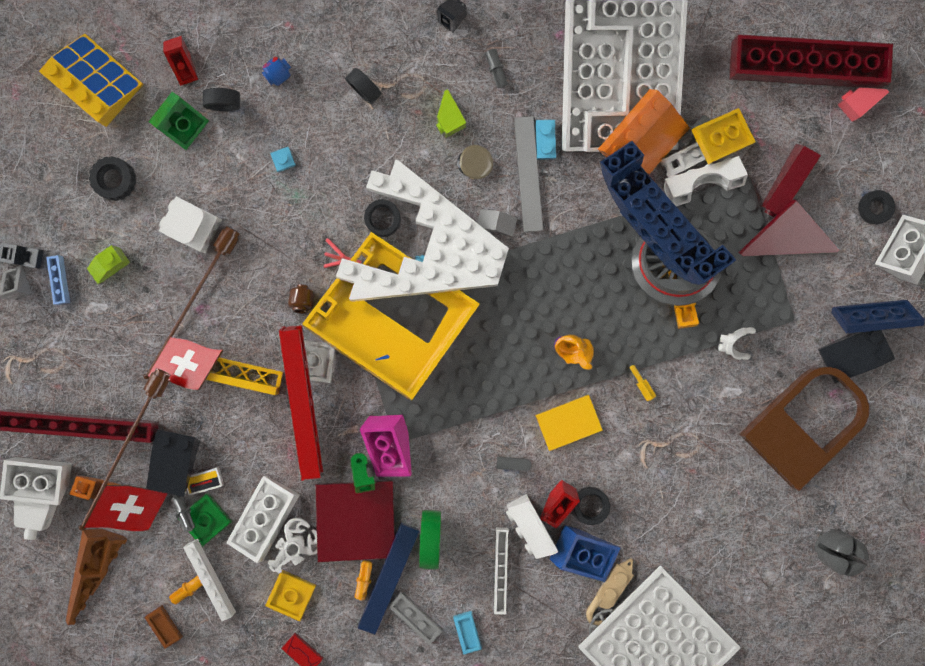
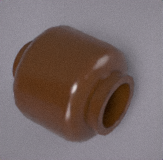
[288,284,314,314]

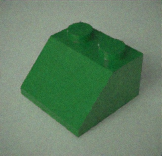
[149,92,209,150]

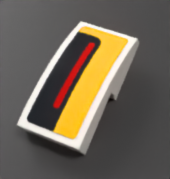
[187,467,224,495]

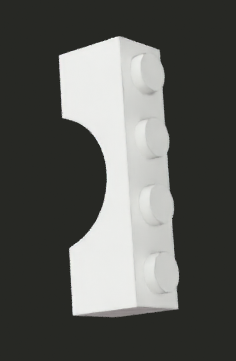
[664,156,748,206]

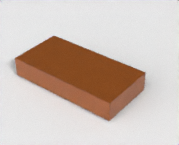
[144,605,183,649]

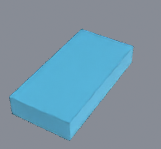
[453,611,482,655]

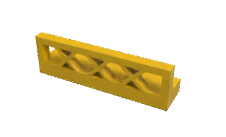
[206,357,284,395]

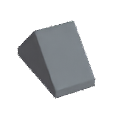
[477,209,517,237]
[0,266,32,300]

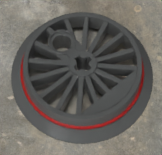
[631,226,721,306]

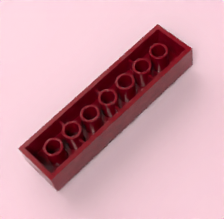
[729,35,893,89]

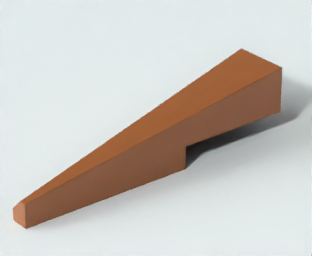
[66,529,127,625]

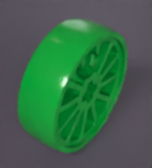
[419,510,441,570]

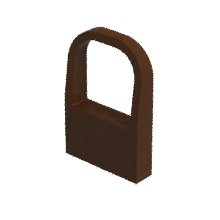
[739,367,869,491]

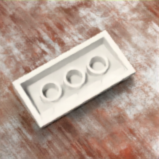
[227,476,300,563]

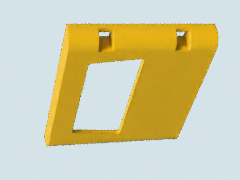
[302,232,480,400]

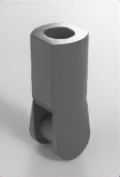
[496,457,532,471]

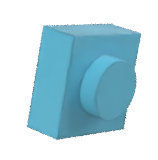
[270,147,296,172]

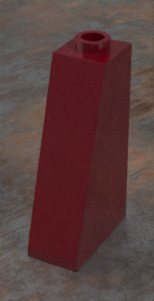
[761,144,821,217]

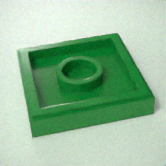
[177,493,232,547]

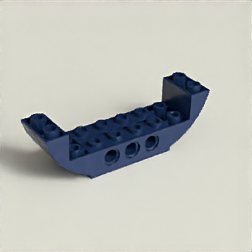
[600,141,736,285]

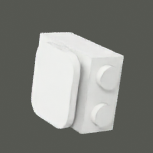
[159,196,222,253]

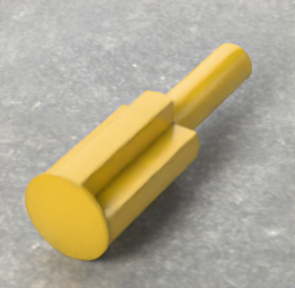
[630,365,656,401]

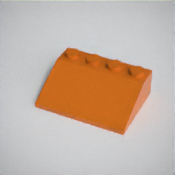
[598,89,690,175]

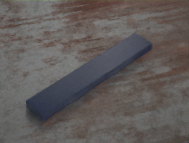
[357,522,420,635]

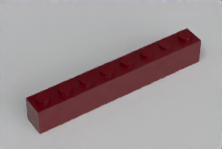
[0,409,159,443]

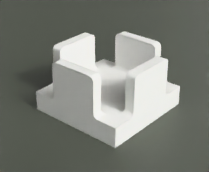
[304,340,337,383]

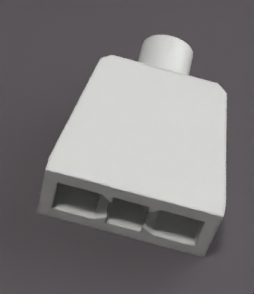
[14,501,57,540]

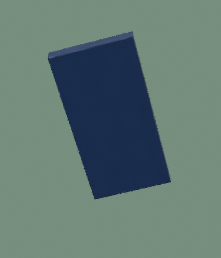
[831,300,925,334]

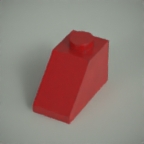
[163,36,198,86]
[540,480,580,528]

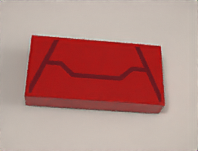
[281,633,323,666]

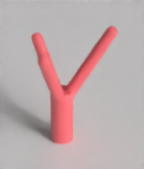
[324,238,362,268]

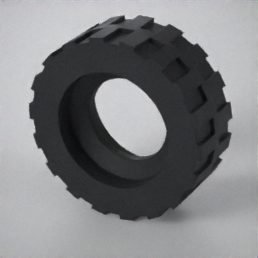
[89,156,136,201]

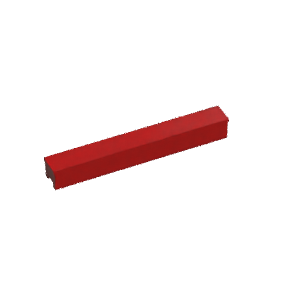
[279,325,324,481]

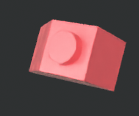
[838,87,889,122]

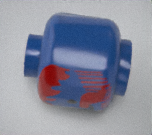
[262,57,291,86]

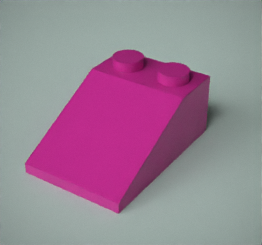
[360,415,412,477]

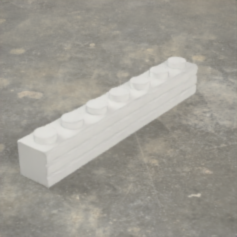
[494,527,508,614]
[183,539,236,621]

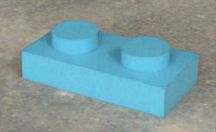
[535,120,556,160]

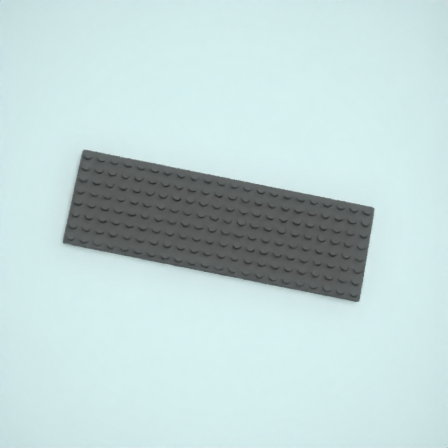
[364,177,794,440]

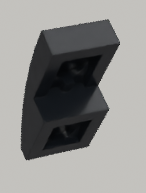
[0,242,44,269]

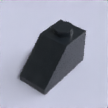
[437,0,467,33]

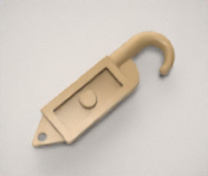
[586,558,634,626]

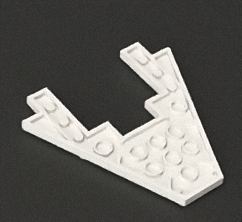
[336,160,509,302]

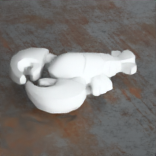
[268,518,317,574]

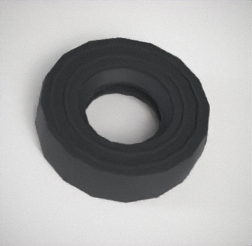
[858,190,895,225]

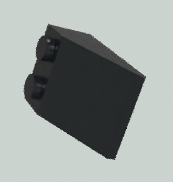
[818,330,895,383]
[146,429,200,497]

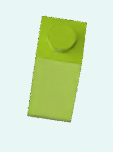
[436,89,466,138]
[87,245,130,284]

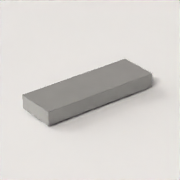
[388,591,443,645]

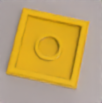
[265,570,316,621]

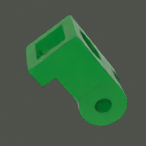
[351,453,375,493]

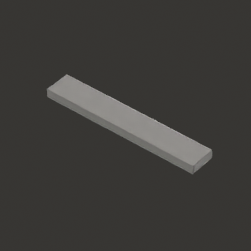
[514,116,543,233]

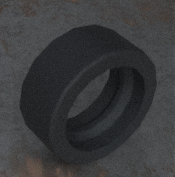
[345,68,382,105]
[203,88,240,112]
[364,199,401,237]
[573,487,610,525]

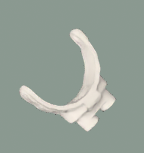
[718,327,756,360]

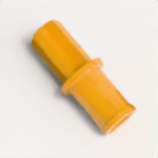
[354,560,373,600]
[169,575,203,604]

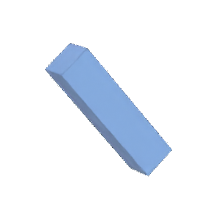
[46,255,70,305]

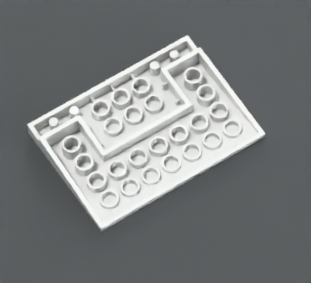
[562,0,688,152]

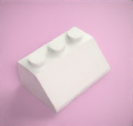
[875,215,925,284]
[0,457,72,505]
[506,494,558,559]

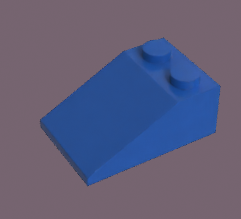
[549,525,620,582]

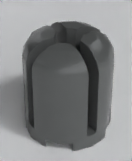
[815,529,869,576]

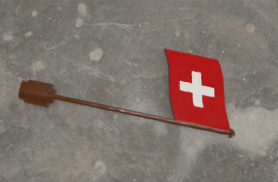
[143,226,240,390]
[78,368,171,531]

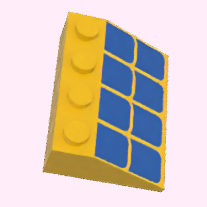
[39,34,144,127]

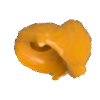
[554,335,594,370]

